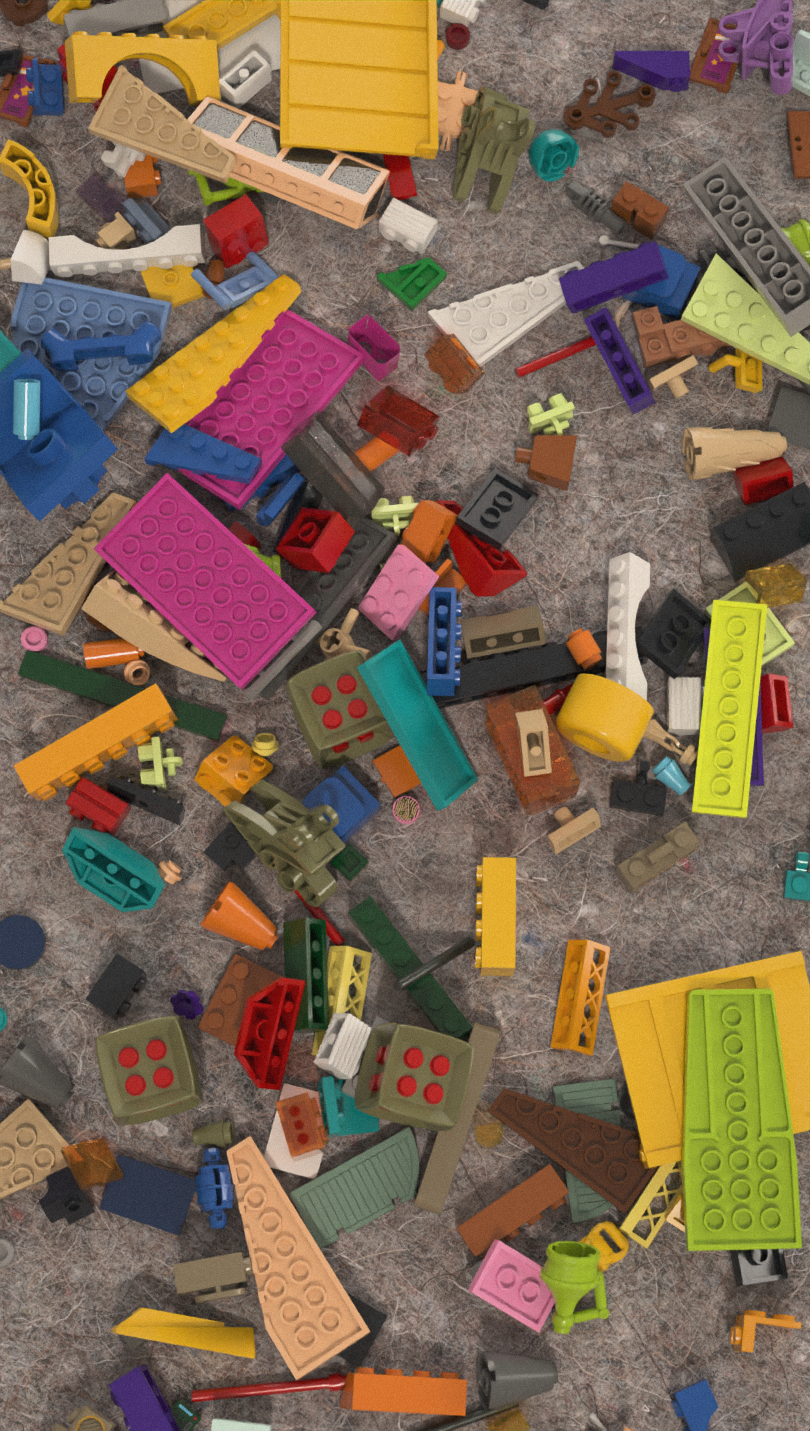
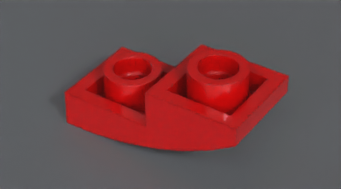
[383,154,418,200]

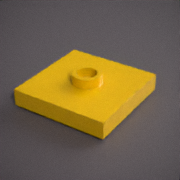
[140,265,204,308]

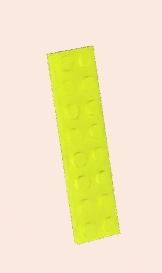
[692,600,767,818]

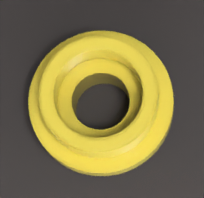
[252,733,279,756]

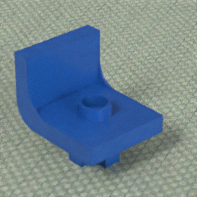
[0,348,118,522]

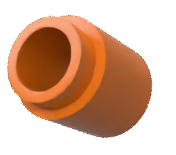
[566,628,603,670]

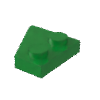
[377,257,447,311]

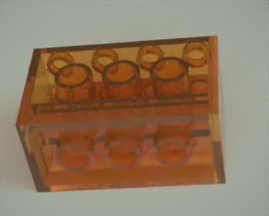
[483,685,580,818]

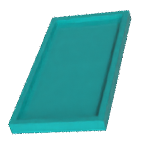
[357,640,479,811]

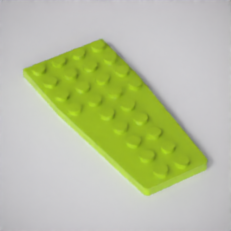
[682,989,802,1251]

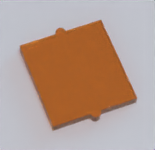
[61,1138,124,1190]

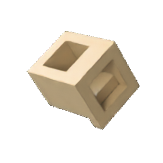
[95,212,137,250]

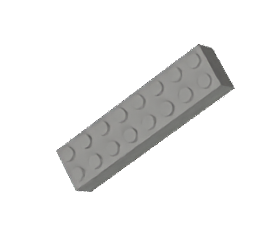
[683,156,810,337]

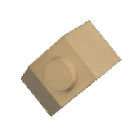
[515,709,552,777]

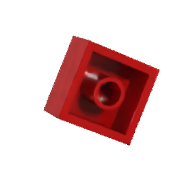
[203,194,269,269]
[276,508,355,573]

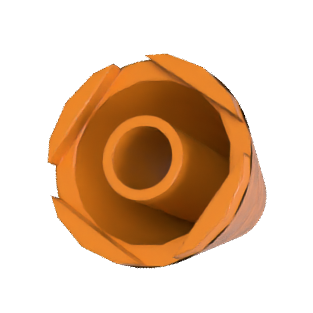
[200,881,279,950]

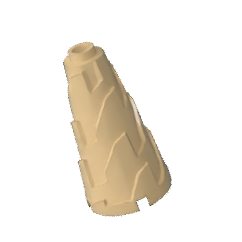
[682,427,787,480]

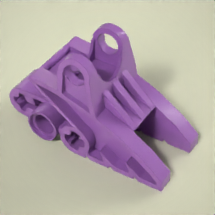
[719,0,793,95]

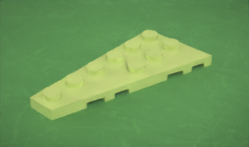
[681,254,810,385]

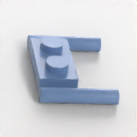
[191,251,279,310]

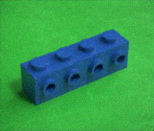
[427,587,462,696]

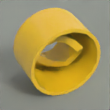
[555,674,654,762]

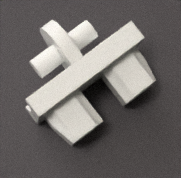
[101,142,146,177]

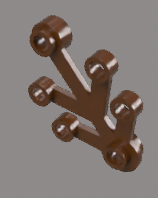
[564,71,656,138]

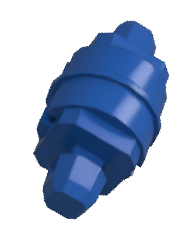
[195,1148,234,1230]

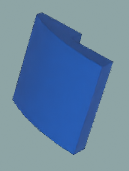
[256,473,305,526]

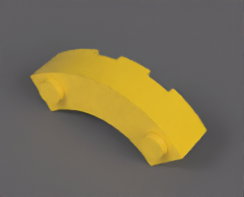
[0,139,59,240]

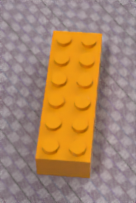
[14,683,178,801]

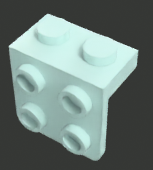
[792,30,810,96]

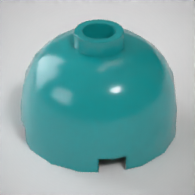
[528,129,579,182]

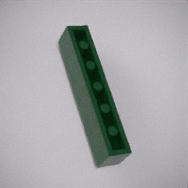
[348,896,472,1039]

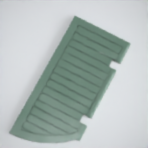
[553,1079,623,1223]
[289,1127,419,1249]

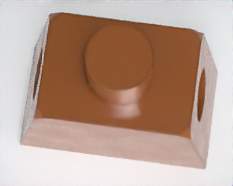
[515,435,577,491]

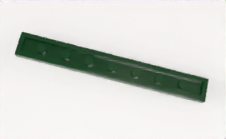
[18,650,228,742]

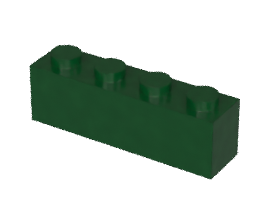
[283,917,329,1034]

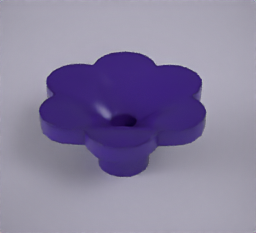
[170,990,204,1019]

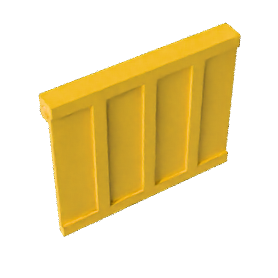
[280,0,439,160]
[605,951,810,1169]

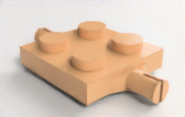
[438,71,478,151]

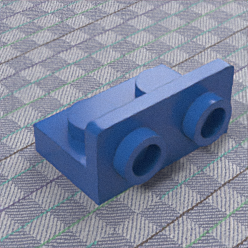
[26,58,64,116]

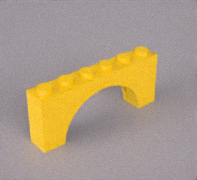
[65,31,221,106]

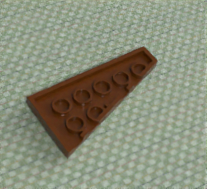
[487,1088,658,1214]

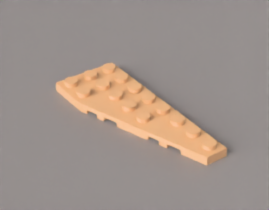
[226,1136,370,1381]

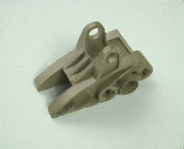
[453,87,535,214]
[222,780,346,907]

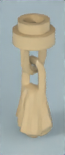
[643,719,698,766]

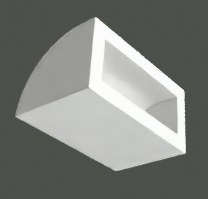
[11,230,50,285]

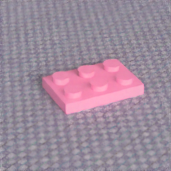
[357,544,439,641]
[468,1239,555,1333]

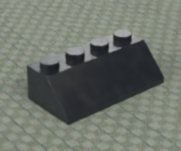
[709,482,810,582]

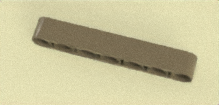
[414,1022,501,1216]

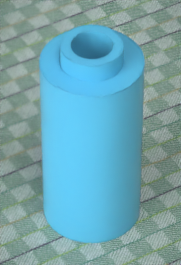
[13,379,40,440]

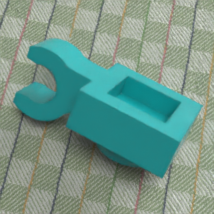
[783,852,810,902]

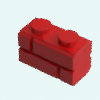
[65,777,131,835]

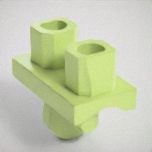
[527,393,575,435]
[371,496,418,537]
[138,737,183,791]

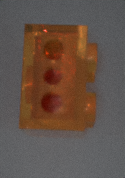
[275,1092,329,1162]

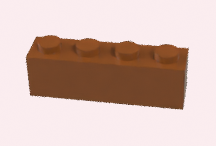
[456,1164,569,1259]

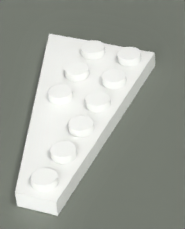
[427,261,584,371]

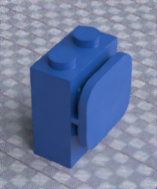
[622,245,701,321]
[301,766,381,843]

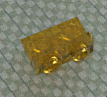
[744,563,807,608]

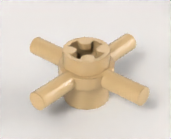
[315,608,372,661]

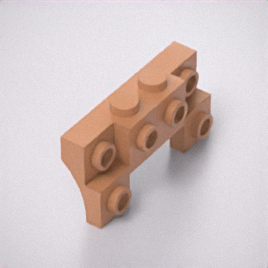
[632,306,731,368]

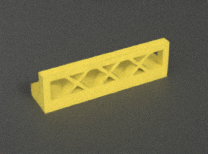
[312,946,372,1056]
[619,1161,683,1249]

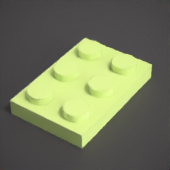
[704,581,795,667]

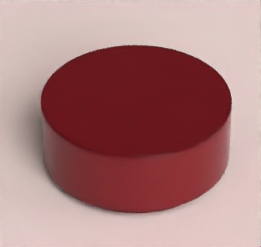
[445,23,470,50]

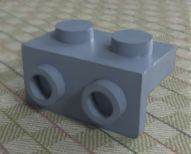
[123,197,171,244]

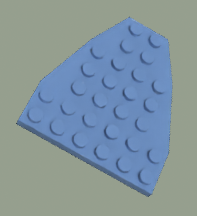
[11,277,172,431]

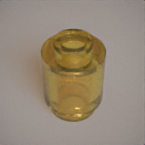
[487,1409,531,1431]

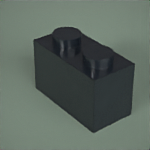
[86,953,147,1021]

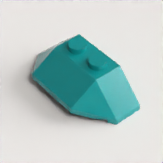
[62,827,165,912]

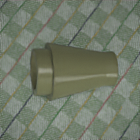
[192,1119,235,1147]

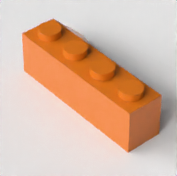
[340,1367,467,1416]

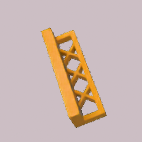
[550,940,610,1056]

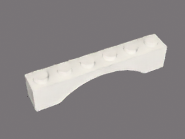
[49,224,205,278]
[606,552,650,701]

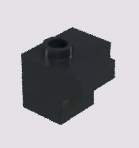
[203,822,257,872]
[39,1164,95,1225]

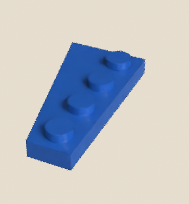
[144,424,262,484]

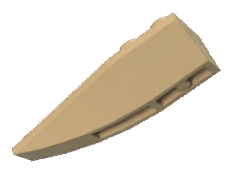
[81,569,228,682]

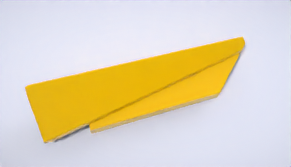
[111,1307,255,1359]

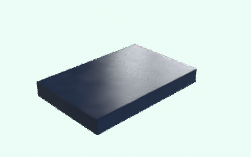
[99,1154,196,1236]

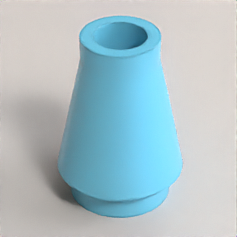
[651,756,691,796]

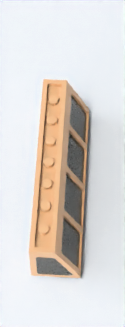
[188,97,390,229]

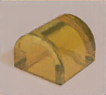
[474,1123,503,1149]

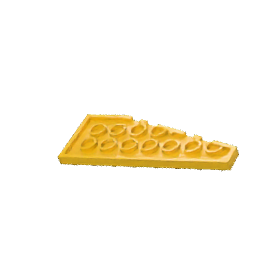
[125,274,301,434]

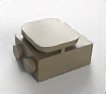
[173,1252,254,1304]

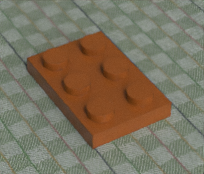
[197,954,282,1047]

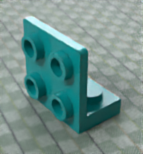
[317,1076,380,1138]

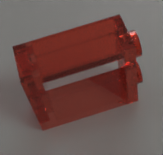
[357,385,440,457]

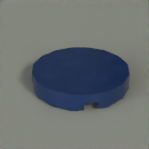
[0,915,46,970]

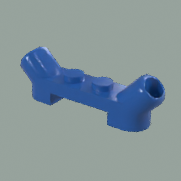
[41,321,161,371]

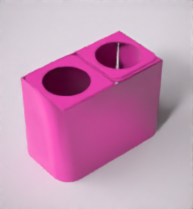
[347,314,400,382]

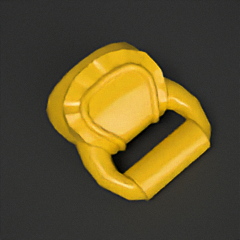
[579,1221,629,1272]

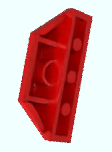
[234,977,306,1090]

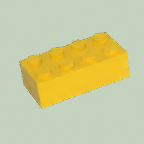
[475,857,516,976]

